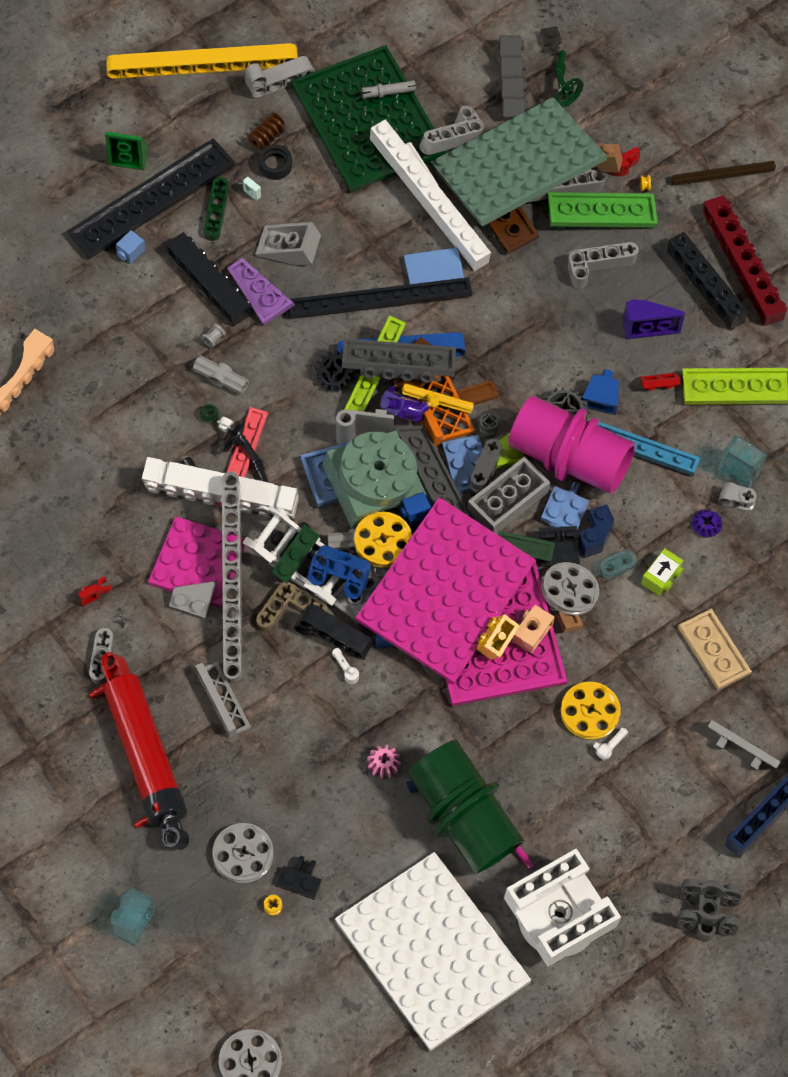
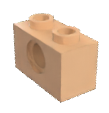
[512,605,554,654]

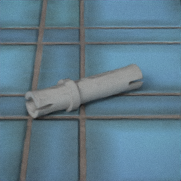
[362,80,416,99]

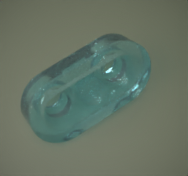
[600,550,636,578]

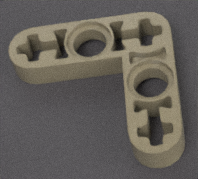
[256,582,328,631]

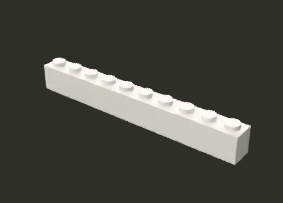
[370,120,491,271]

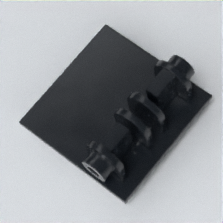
[539,526,580,566]

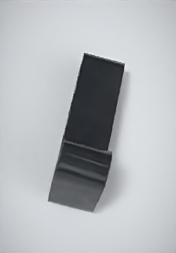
[294,604,374,660]

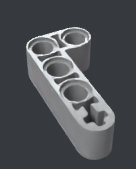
[245,56,315,98]
[419,106,484,155]
[568,242,639,289]

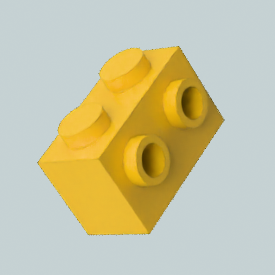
[476,614,519,660]

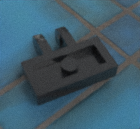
[276,856,322,900]

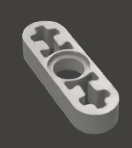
[89,628,114,684]

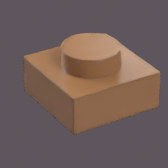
[557,612,583,632]

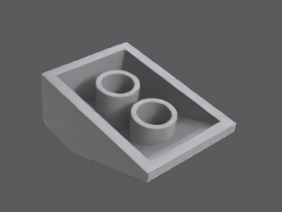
[255,222,321,265]

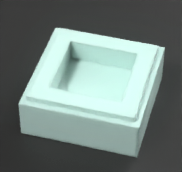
[243,177,261,201]

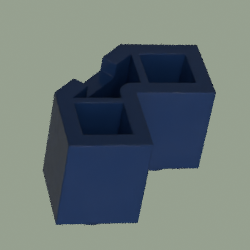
[578,504,614,558]

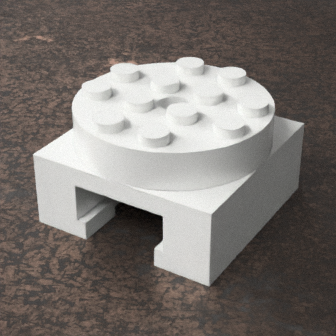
[504,849,621,967]

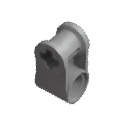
[718,482,757,512]

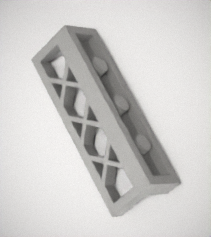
[195,662,251,739]

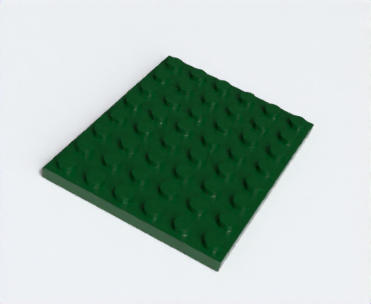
[291,45,447,193]

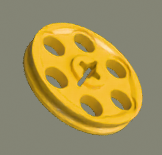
[354,512,412,568]
[561,682,620,740]

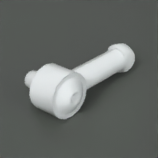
[332,648,359,684]
[593,728,628,761]

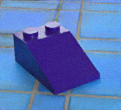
[622,299,685,339]

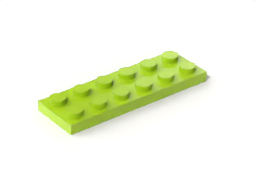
[682,368,788,405]

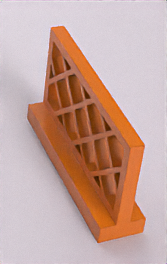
[413,375,475,447]

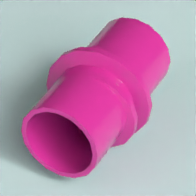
[508,395,636,495]

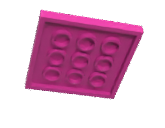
[148,516,246,608]

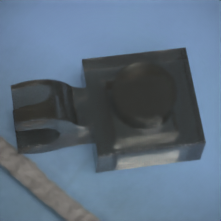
[540,26,562,56]

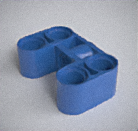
[308,545,371,599]

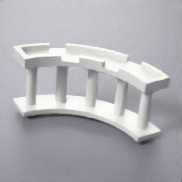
[243,506,340,606]

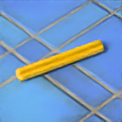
[402,384,474,413]

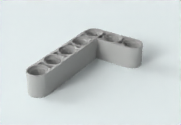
[529,166,607,202]

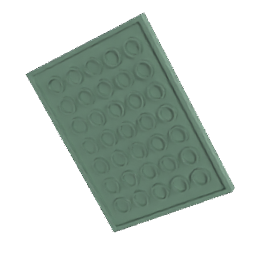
[431,97,607,226]

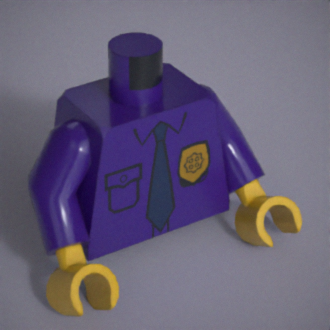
[380,378,439,422]

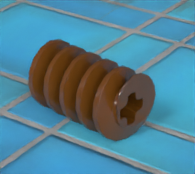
[247,112,285,150]

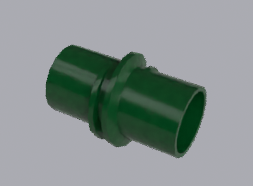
[407,739,525,875]

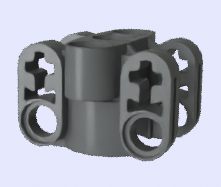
[677,878,742,942]

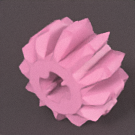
[367,744,401,779]

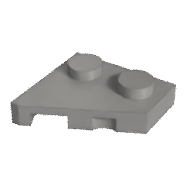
[169,581,217,618]

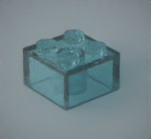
[718,435,767,488]
[110,887,155,946]

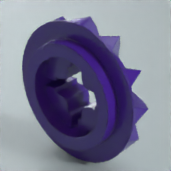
[692,508,723,537]

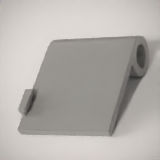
[336,409,394,445]

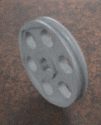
[541,562,599,615]
[212,823,273,883]
[219,1029,282,1077]

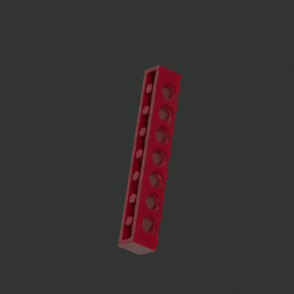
[702,195,787,327]

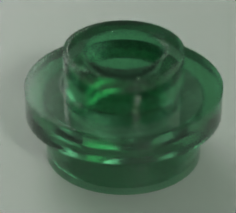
[200,404,219,423]

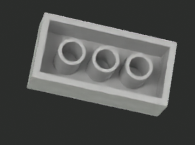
[467,457,550,534]

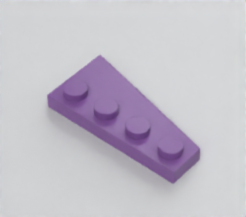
[227,258,295,325]

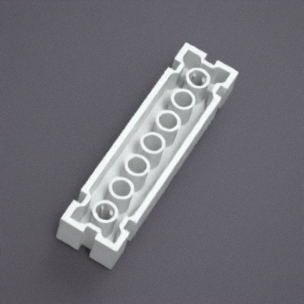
[142,457,299,520]

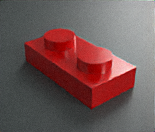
[640,372,680,390]

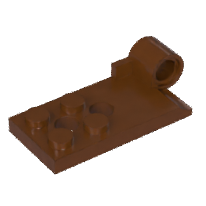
[488,206,539,254]

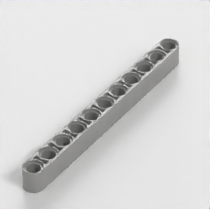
[222,471,242,683]

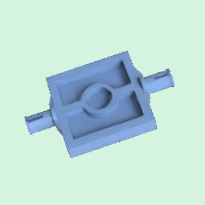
[540,482,589,529]

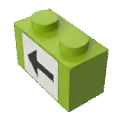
[641,548,684,596]

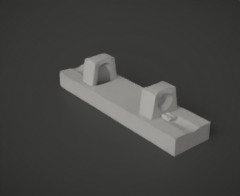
[708,720,781,770]

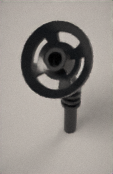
[223,419,269,483]

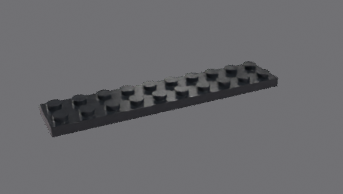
[68,138,235,259]

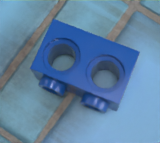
[400,492,431,532]

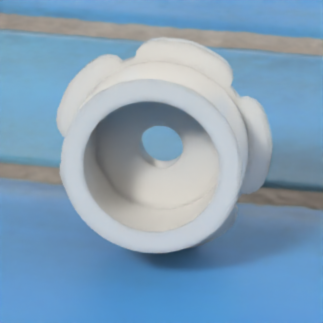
[217,416,235,433]

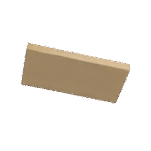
[678,608,752,691]

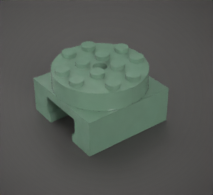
[322,430,426,529]

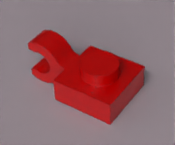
[78,577,112,607]

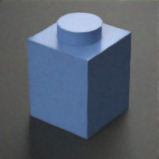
[116,230,145,264]

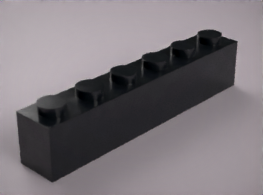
[166,232,251,327]

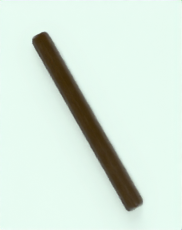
[671,161,776,185]

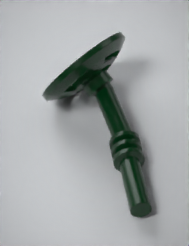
[554,50,584,108]

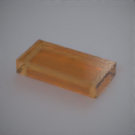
[457,379,499,405]

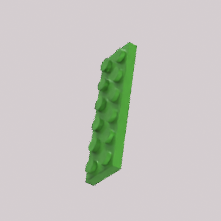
[547,192,658,228]

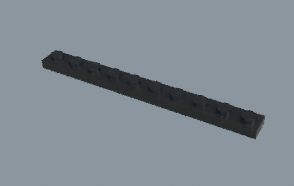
[289,277,472,319]

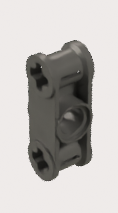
[470,439,502,494]

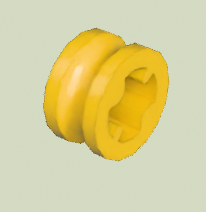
[640,175,651,192]
[264,895,282,916]

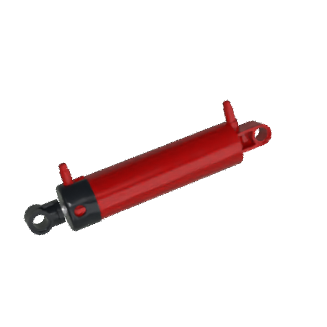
[89,652,190,850]

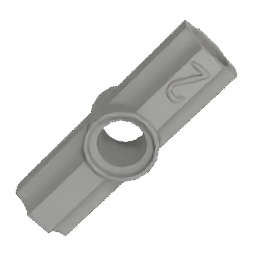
[193,356,249,395]
[328,529,386,553]

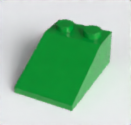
[105,132,148,171]

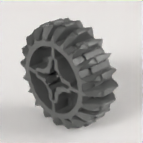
[542,386,589,420]

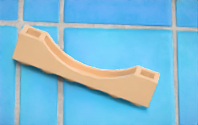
[0,329,54,415]

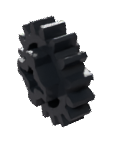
[315,350,356,392]

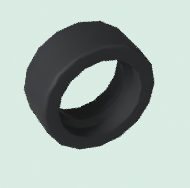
[259,145,292,180]

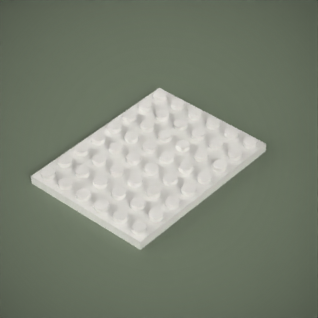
[335,852,531,1052]

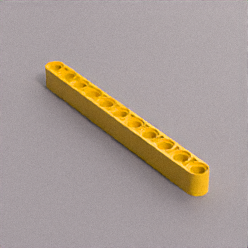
[106,43,298,79]

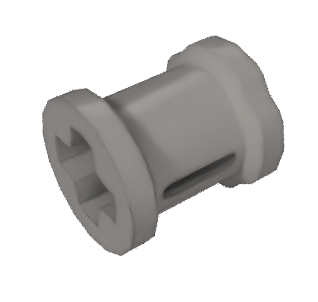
[201,323,226,348]

